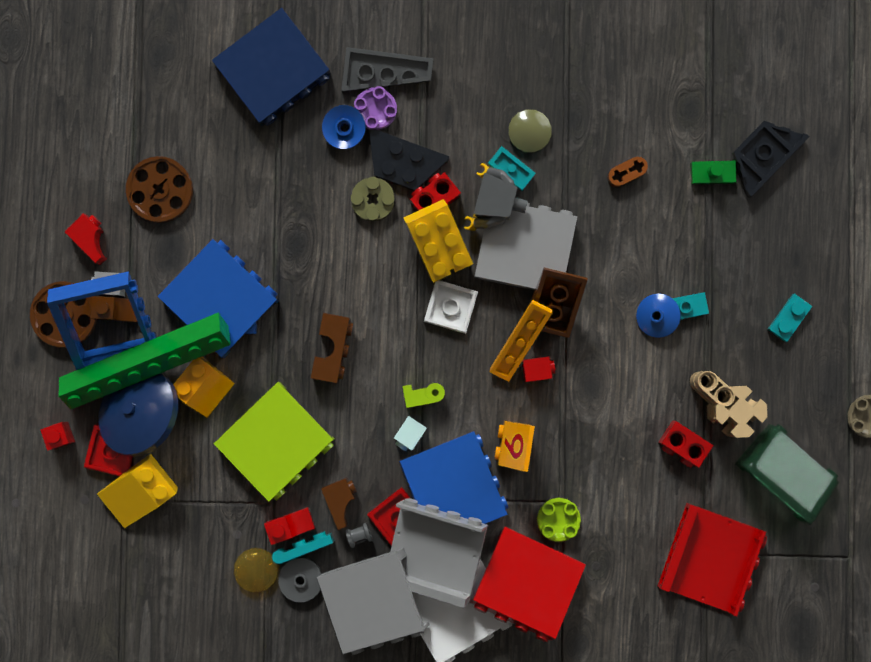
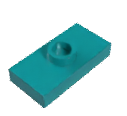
[672,292,709,319]

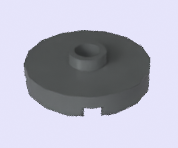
[279,557,322,602]

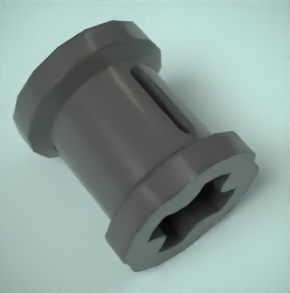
[345,522,373,548]

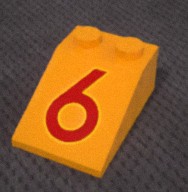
[494,421,535,472]

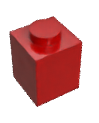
[522,356,555,382]
[40,422,75,451]

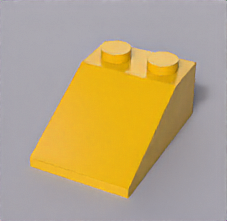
[97,453,178,528]

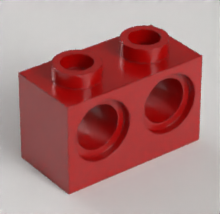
[410,172,461,211]
[658,420,714,468]

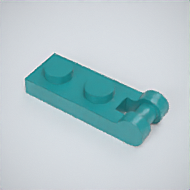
[272,531,335,564]

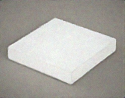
[424,280,478,334]

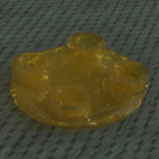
[234,547,278,592]

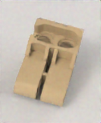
[690,371,767,438]

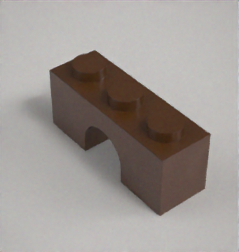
[311,313,354,383]

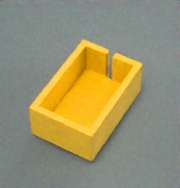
[403,199,473,282]

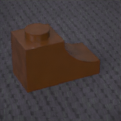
[91,296,138,322]
[321,477,357,530]

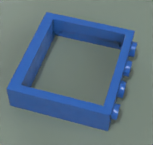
[47,271,157,370]

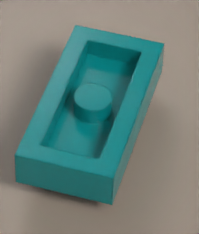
[488,146,536,191]
[767,293,812,342]

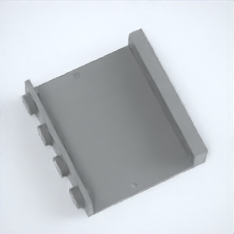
[474,202,577,291]
[390,498,488,608]
[317,548,430,655]

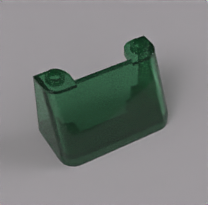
[735,424,839,525]

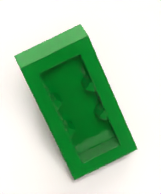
[690,161,736,185]

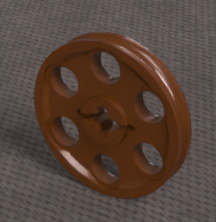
[126,156,193,223]
[30,281,97,347]

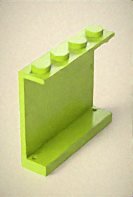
[214,382,335,501]

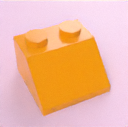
[173,357,235,418]

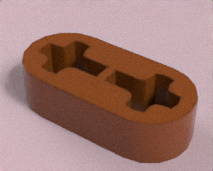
[607,157,648,187]

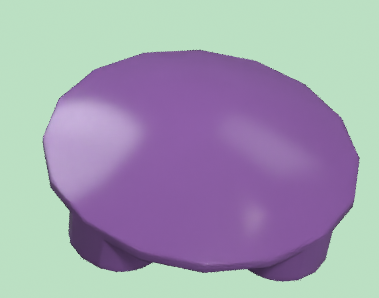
[354,86,397,130]

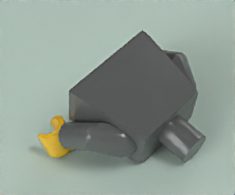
[464,163,528,231]

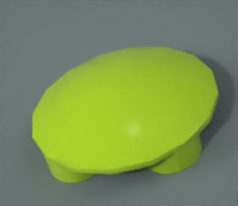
[537,498,581,542]

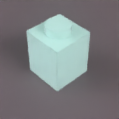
[394,416,427,451]

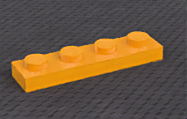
[490,300,552,382]

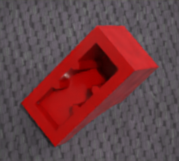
[65,213,107,265]
[264,507,316,545]

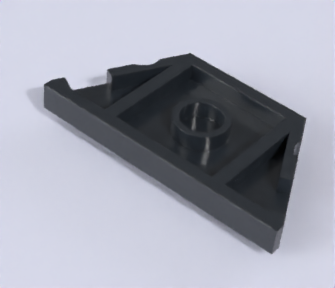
[732,121,810,198]
[369,129,449,191]

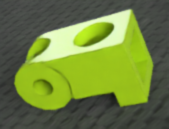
[402,383,445,408]

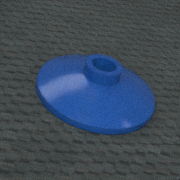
[322,105,366,149]
[636,294,681,338]

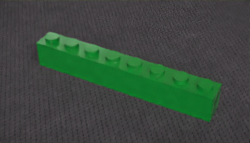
[59,312,230,410]

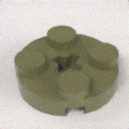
[351,177,395,221]

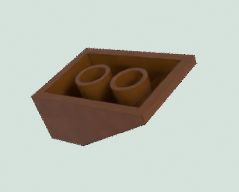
[531,267,588,338]

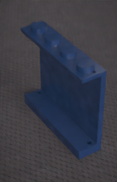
[212,8,331,126]

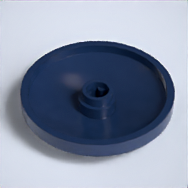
[99,373,178,457]

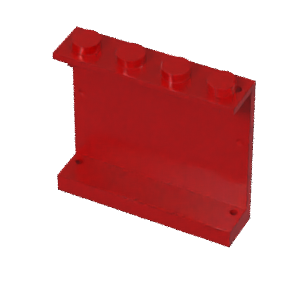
[657,503,767,617]
[470,527,586,642]

